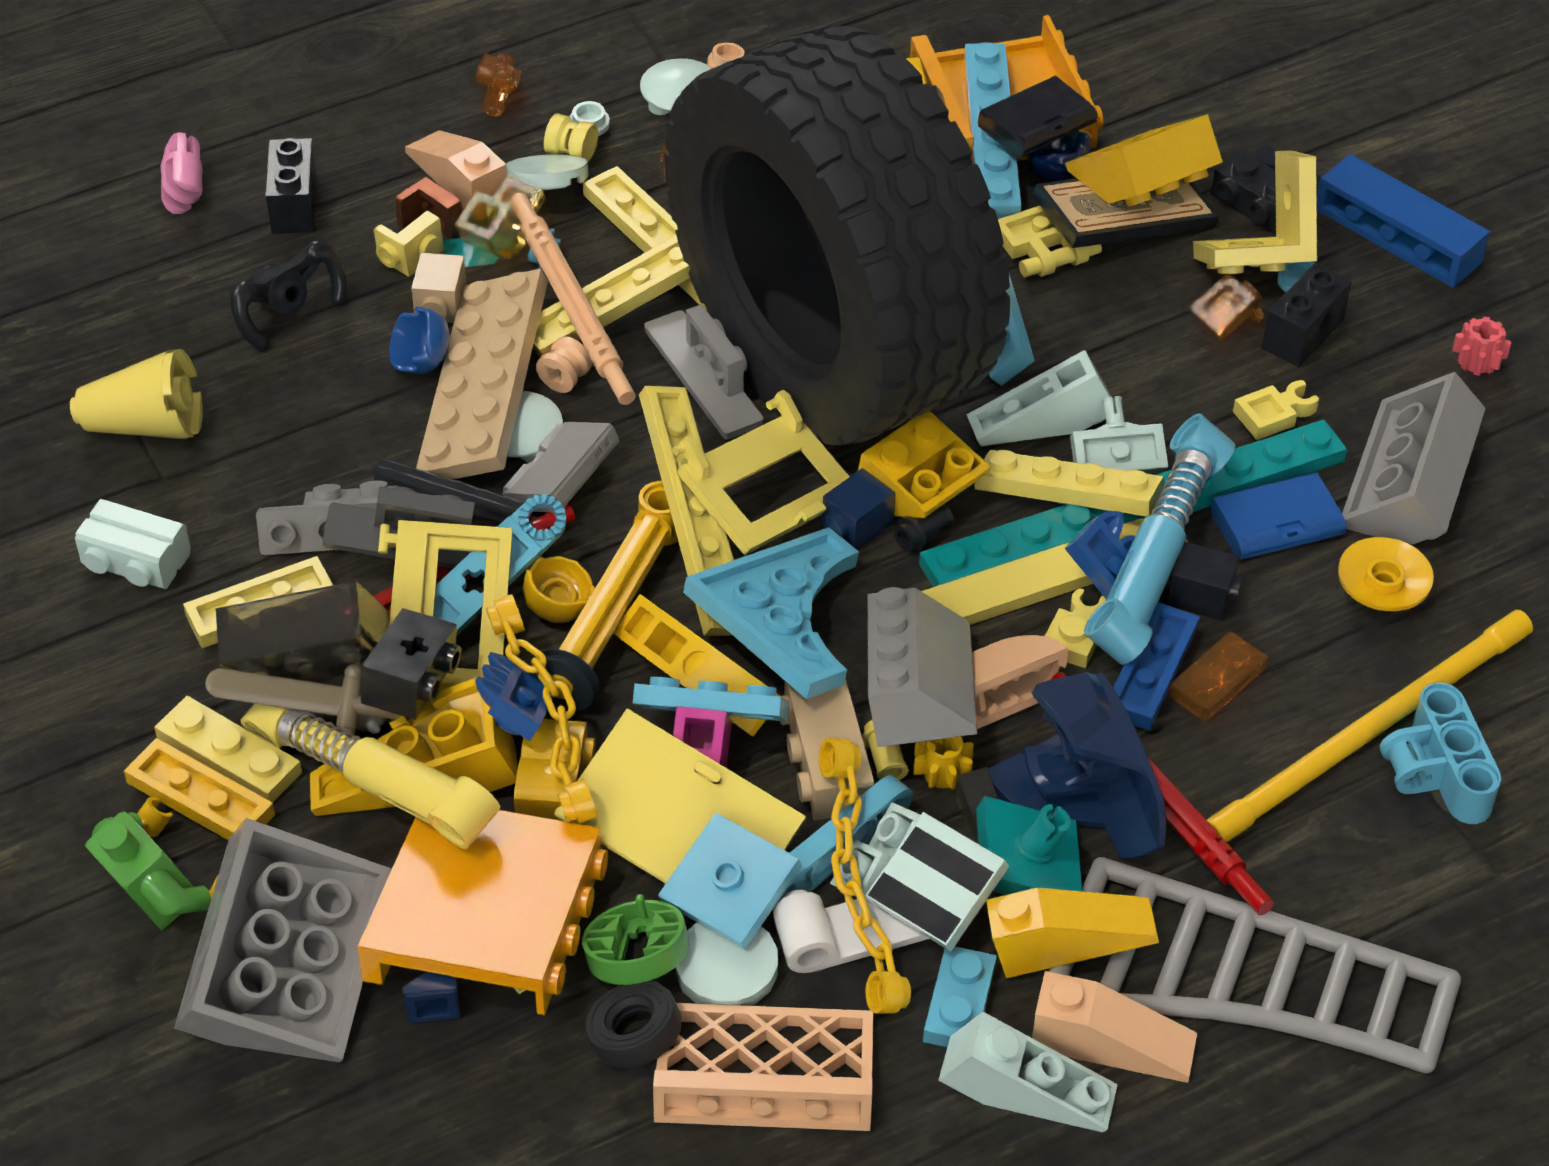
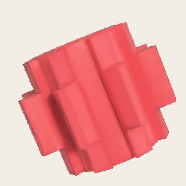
[1452,316,1511,376]

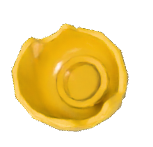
[523,556,595,623]

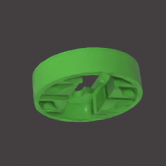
[582,894,690,985]

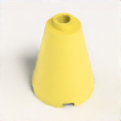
[70,349,203,439]

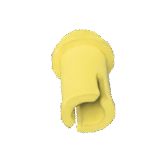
[862,720,909,780]

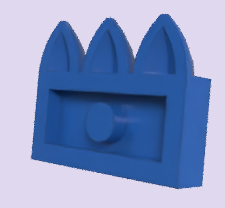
[1064,511,1135,599]
[475,652,553,741]

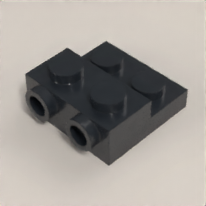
[1211,144,1321,235]

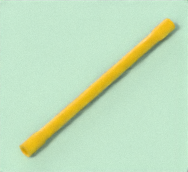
[1206,610,1533,842]

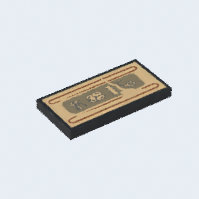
[1033,178,1219,248]

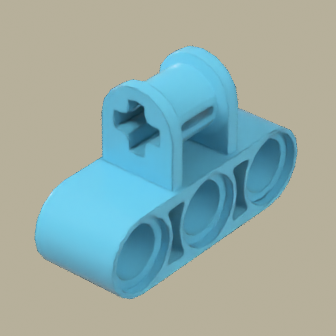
[1380,683,1501,824]

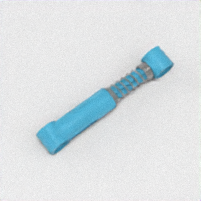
[1084,413,1235,665]

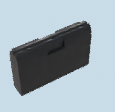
[977,75,1098,158]

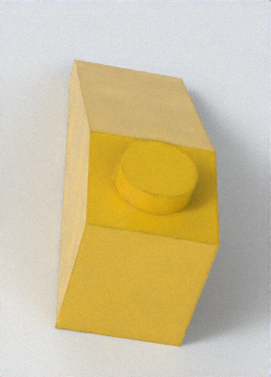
[986,888,1159,978]

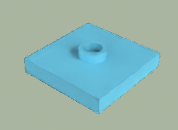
[658,812,802,950]

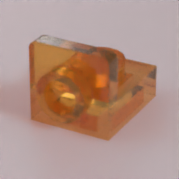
[1190,273,1265,341]

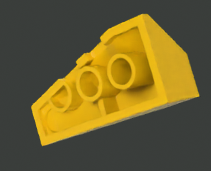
[310,675,518,816]

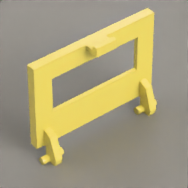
[672,390,849,555]
[378,520,512,683]

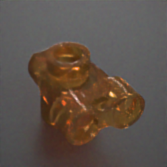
[474,52,521,117]

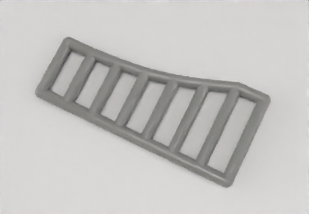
[1048,857,1461,1073]

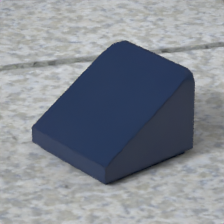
[403,972,460,1023]

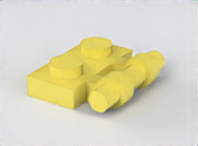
[998,206,1102,278]

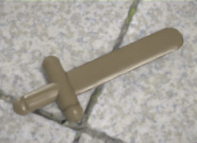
[205,664,400,738]

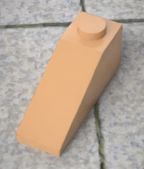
[405,130,509,219]
[1032,971,1197,1083]

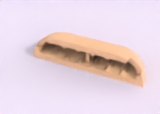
[972,635,1068,729]

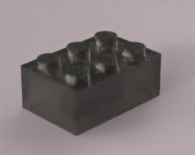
[215,581,390,684]

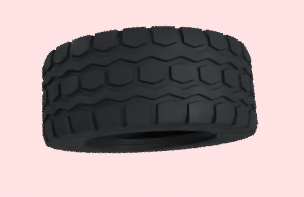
[664,26,1010,445]

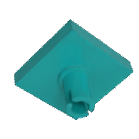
[976,796,1082,895]

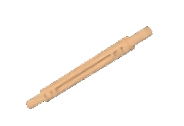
[510,192,636,405]

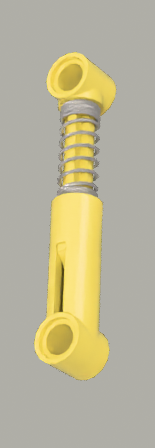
[241,703,500,849]

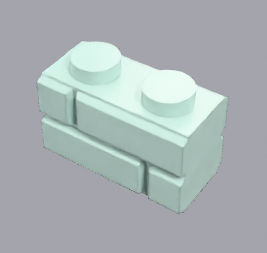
[75,499,191,589]

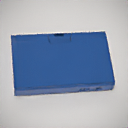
[1210,472,1346,560]

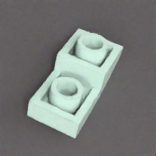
[830,802,921,901]

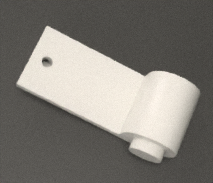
[773,890,929,973]

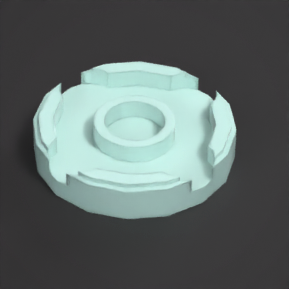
[506,155,589,190]
[675,923,778,1006]

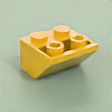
[858,411,991,518]

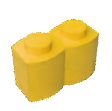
[514,719,596,821]

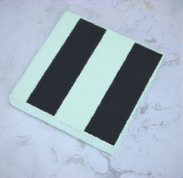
[865,812,1009,951]

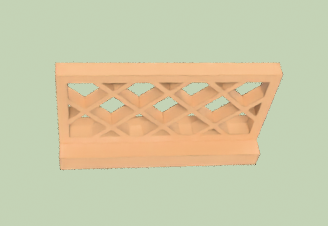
[653,1003,873,1131]

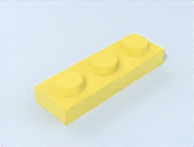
[183,556,336,648]
[154,696,302,802]

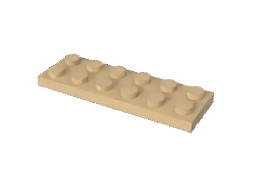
[416,268,548,479]

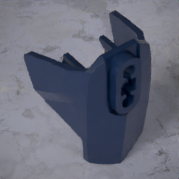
[982,672,1166,858]

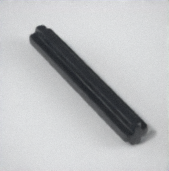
[372,458,532,523]

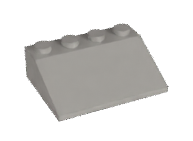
[174,818,392,1062]

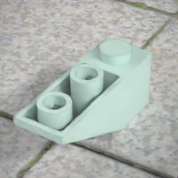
[938,1012,1118,1132]

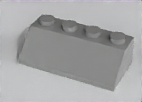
[1342,372,1486,545]
[868,587,977,747]

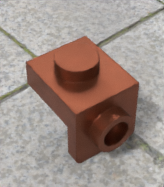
[395,177,463,239]

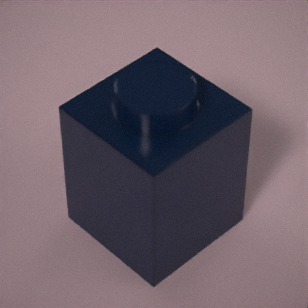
[822,468,895,550]

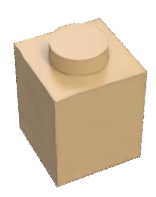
[411,253,466,323]

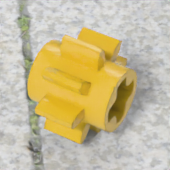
[913,736,974,790]

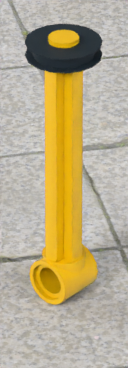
[529,481,678,711]

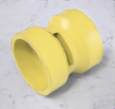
[544,113,598,162]

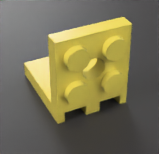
[1193,150,1317,274]

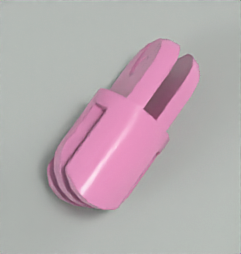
[160,132,203,214]

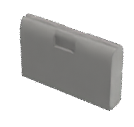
[502,422,619,513]

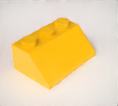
[1065,114,1223,207]

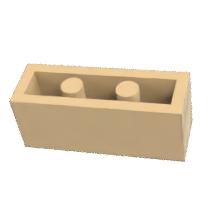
[780,678,874,821]

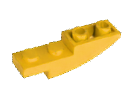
[613,594,780,737]

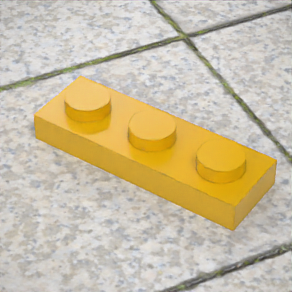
[124,738,275,840]

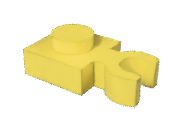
[1233,380,1319,440]
[1045,588,1106,669]

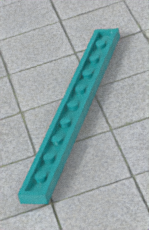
[919,419,1347,587]

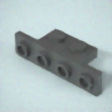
[323,486,475,569]

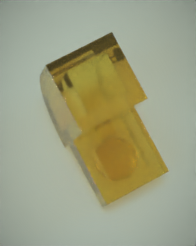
[455,175,546,259]

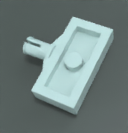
[1070,396,1168,474]

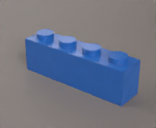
[1316,154,1490,288]

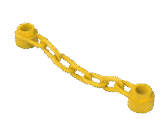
[486,594,598,824]
[818,737,911,1014]

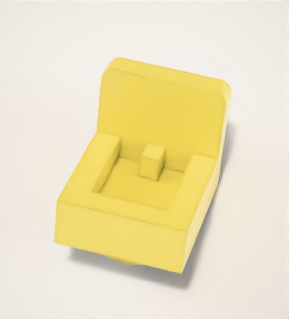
[373,211,444,277]

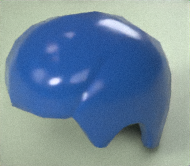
[389,306,450,374]

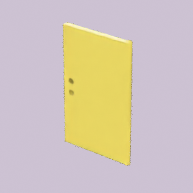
[554,709,806,884]

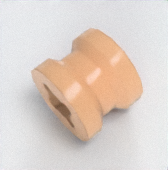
[536,336,592,393]

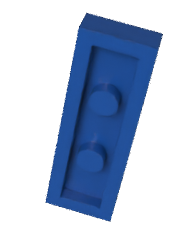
[1113,602,1200,730]

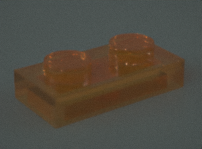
[1168,631,1268,722]

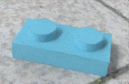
[923,946,997,1047]

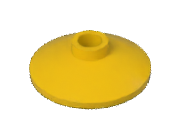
[1338,537,1434,611]

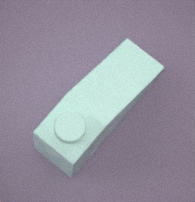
[967,350,1111,446]

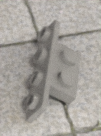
[645,304,763,440]
[256,481,440,555]

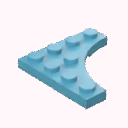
[683,527,859,699]

